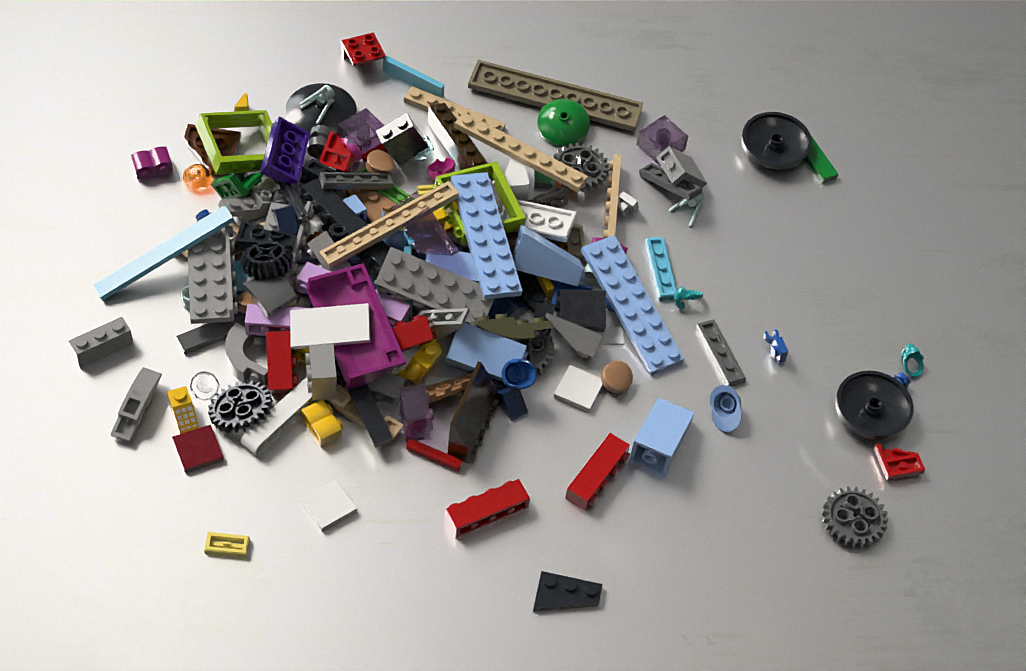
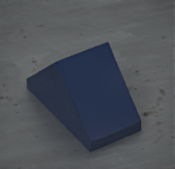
[271,205,299,235]
[497,384,528,422]

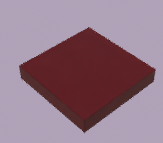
[172,424,224,473]

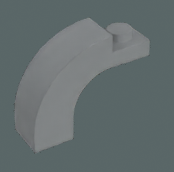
[225,323,268,386]

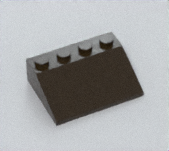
[447,361,500,464]

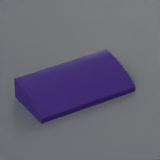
[260,116,310,184]

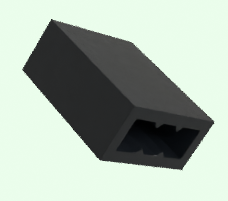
[376,113,429,165]
[555,289,606,332]

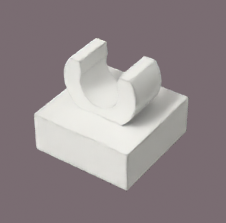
[618,191,639,216]

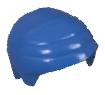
[501,358,537,390]

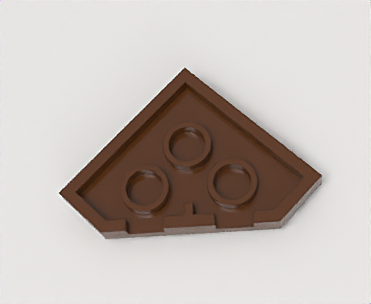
[184,124,241,176]

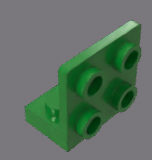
[210,172,264,199]

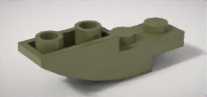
[471,314,552,339]

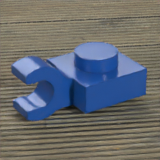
[763,329,788,364]

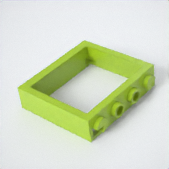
[195,110,273,174]
[433,161,526,245]

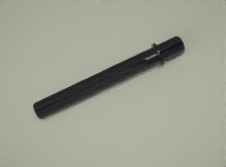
[274,180,309,223]

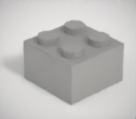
[305,344,337,401]

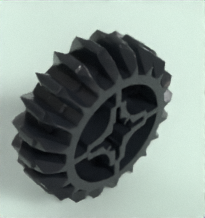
[241,240,294,280]

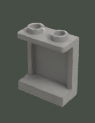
[656,146,708,188]

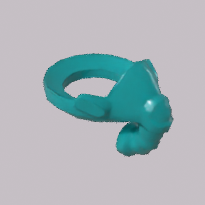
[674,286,703,310]
[901,344,924,377]

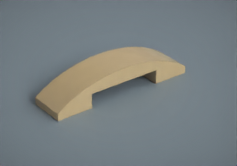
[328,384,404,439]

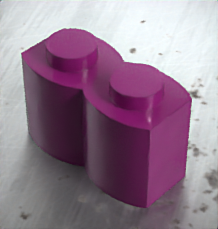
[131,146,173,179]

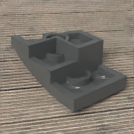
[242,275,297,317]

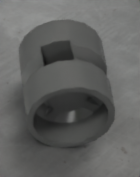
[307,125,332,159]

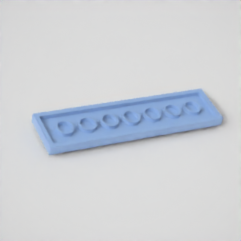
[451,172,522,300]
[581,235,684,375]

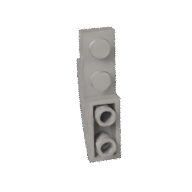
[218,189,289,221]
[110,367,162,443]

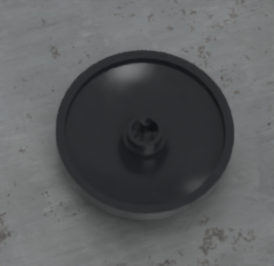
[286,83,357,137]
[741,112,812,169]
[835,371,914,440]

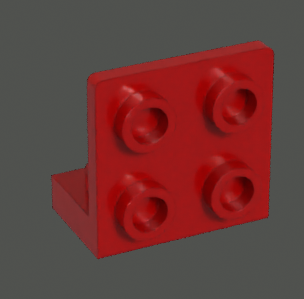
[341,32,386,66]

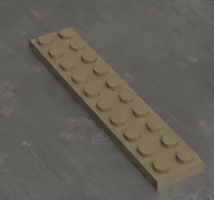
[468,60,643,132]

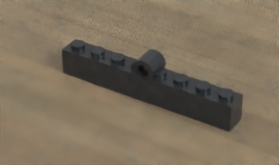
[300,178,390,277]

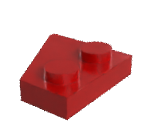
[319,131,355,172]
[873,444,925,480]

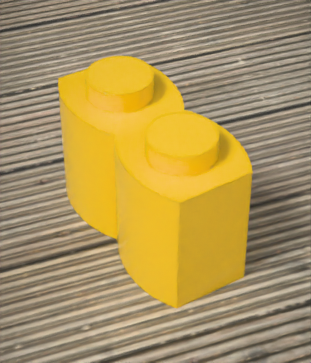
[301,400,343,447]

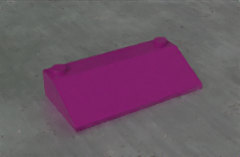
[307,263,406,389]

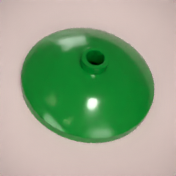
[537,99,590,147]

